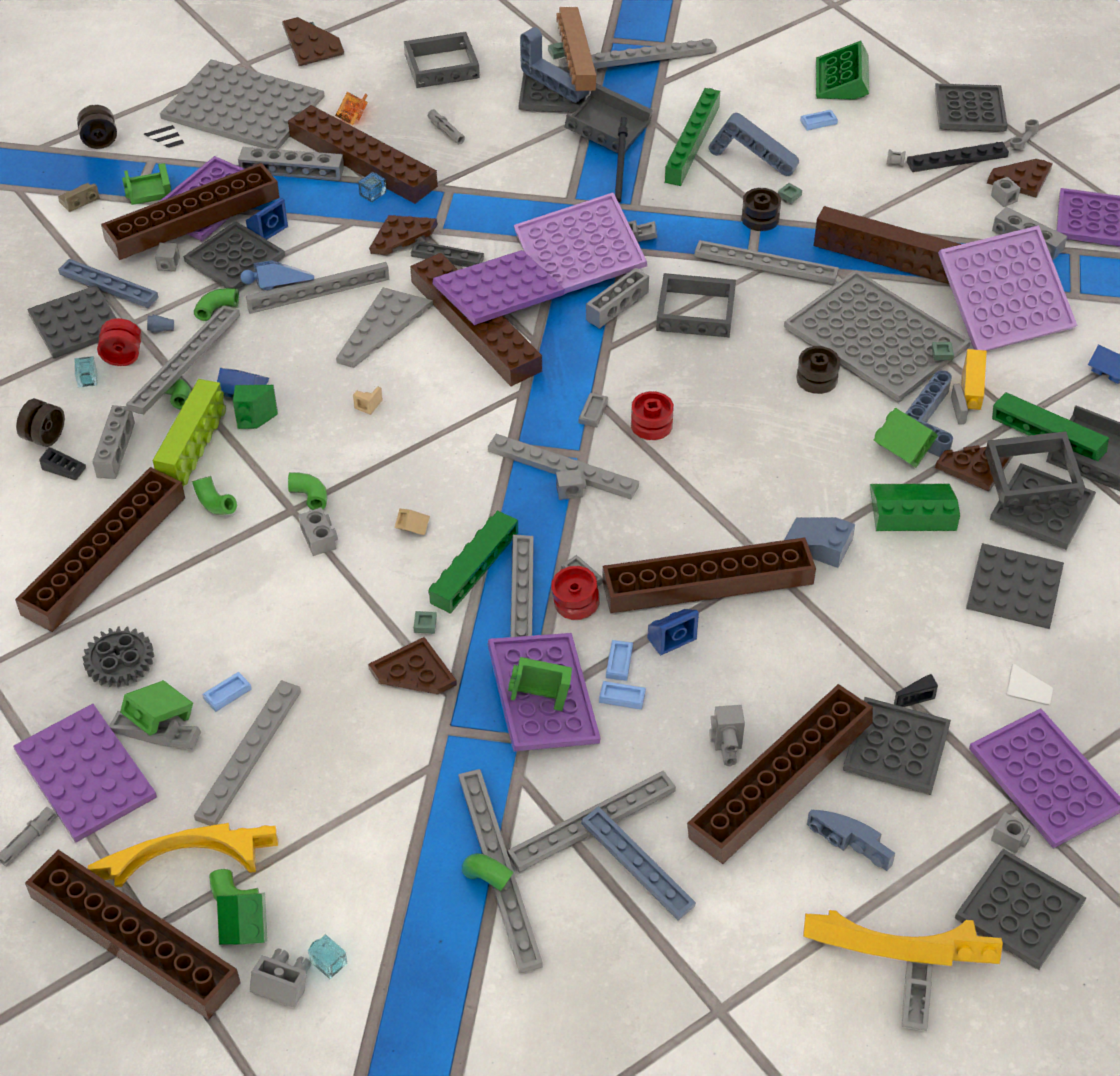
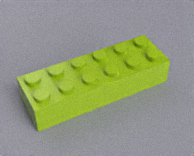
[152,378,226,487]

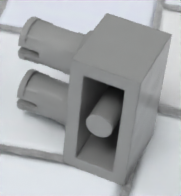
[709,705,745,766]
[250,948,311,1008]

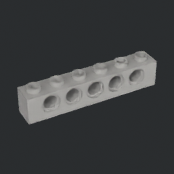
[238,147,344,181]

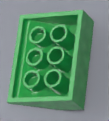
[816,40,869,99]
[870,484,960,531]

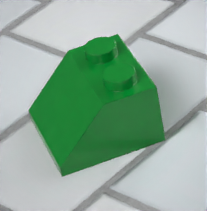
[233,385,278,429]
[217,892,267,945]

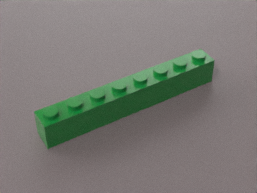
[664,88,721,186]

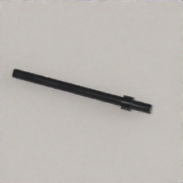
[615,117,628,203]

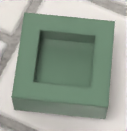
[548,42,566,60]
[778,183,802,203]
[931,342,954,361]
[413,611,437,634]

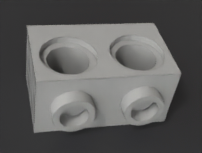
[298,508,338,556]

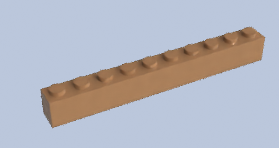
[556,7,596,91]

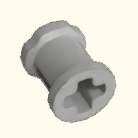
[886,149,906,167]

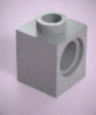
[991,177,1020,207]
[155,243,180,271]
[556,469,586,500]
[991,812,1030,854]

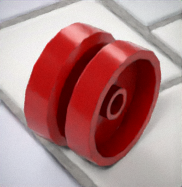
[97,318,142,366]
[631,391,674,440]
[551,566,600,620]

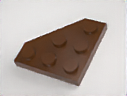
[282,17,344,66]
[987,159,1053,198]
[369,215,438,255]
[935,445,1013,492]
[368,637,457,694]

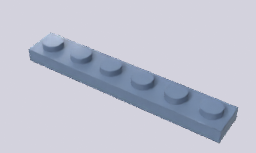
[58,259,159,308]
[581,806,696,921]

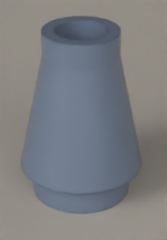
[147,314,174,332]

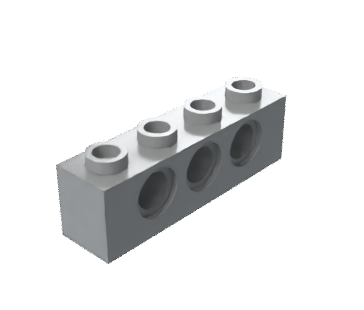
[992,207,1067,260]
[586,268,649,329]
[92,405,135,479]

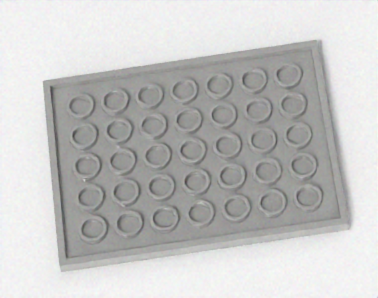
[160,59,324,149]
[784,270,971,402]

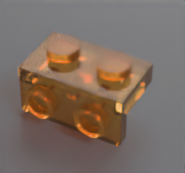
[335,92,368,125]

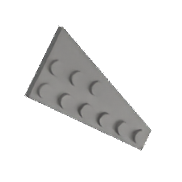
[336,287,433,368]

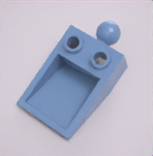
[240,260,314,290]

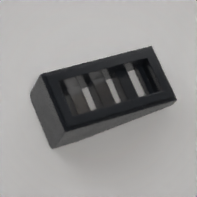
[39,447,86,480]
[894,674,938,707]

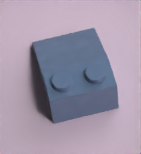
[784,517,855,568]

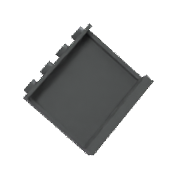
[564,83,653,153]
[1046,405,1120,491]

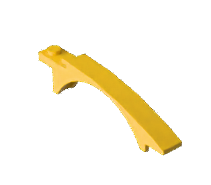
[87,823,278,887]
[803,910,1003,966]

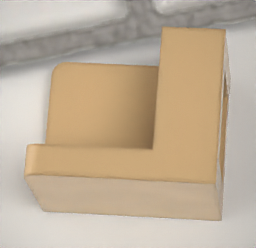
[353,386,383,415]
[394,508,430,535]

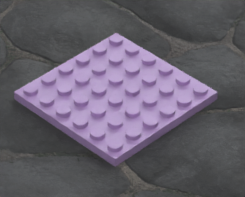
[514,193,648,294]
[938,225,1077,351]

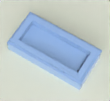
[800,110,838,130]
[606,640,633,681]
[202,672,252,712]
[599,681,646,710]

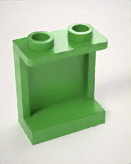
[122,163,171,205]
[873,408,938,468]
[508,657,572,711]
[120,680,193,736]

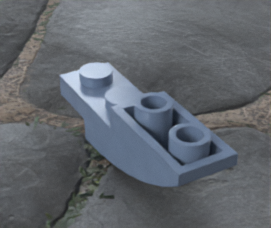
[807,809,895,871]

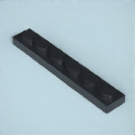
[906,142,1009,172]

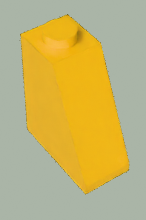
[961,349,987,410]

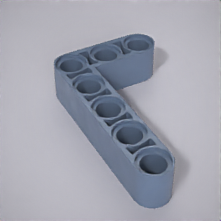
[520,27,589,103]
[708,113,799,176]
[905,370,953,457]

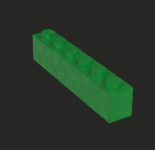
[992,392,1109,461]
[428,510,518,614]

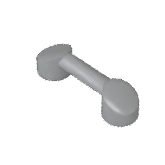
[1010,119,1039,149]

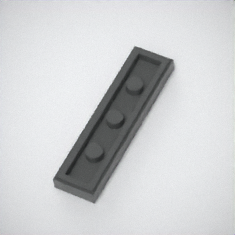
[411,241,484,267]

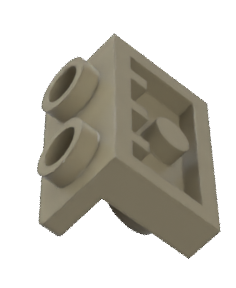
[58,183,100,212]

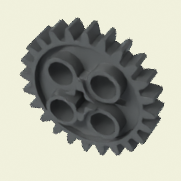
[82,626,154,687]

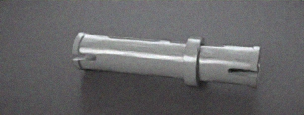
[427,109,465,144]
[0,807,57,866]

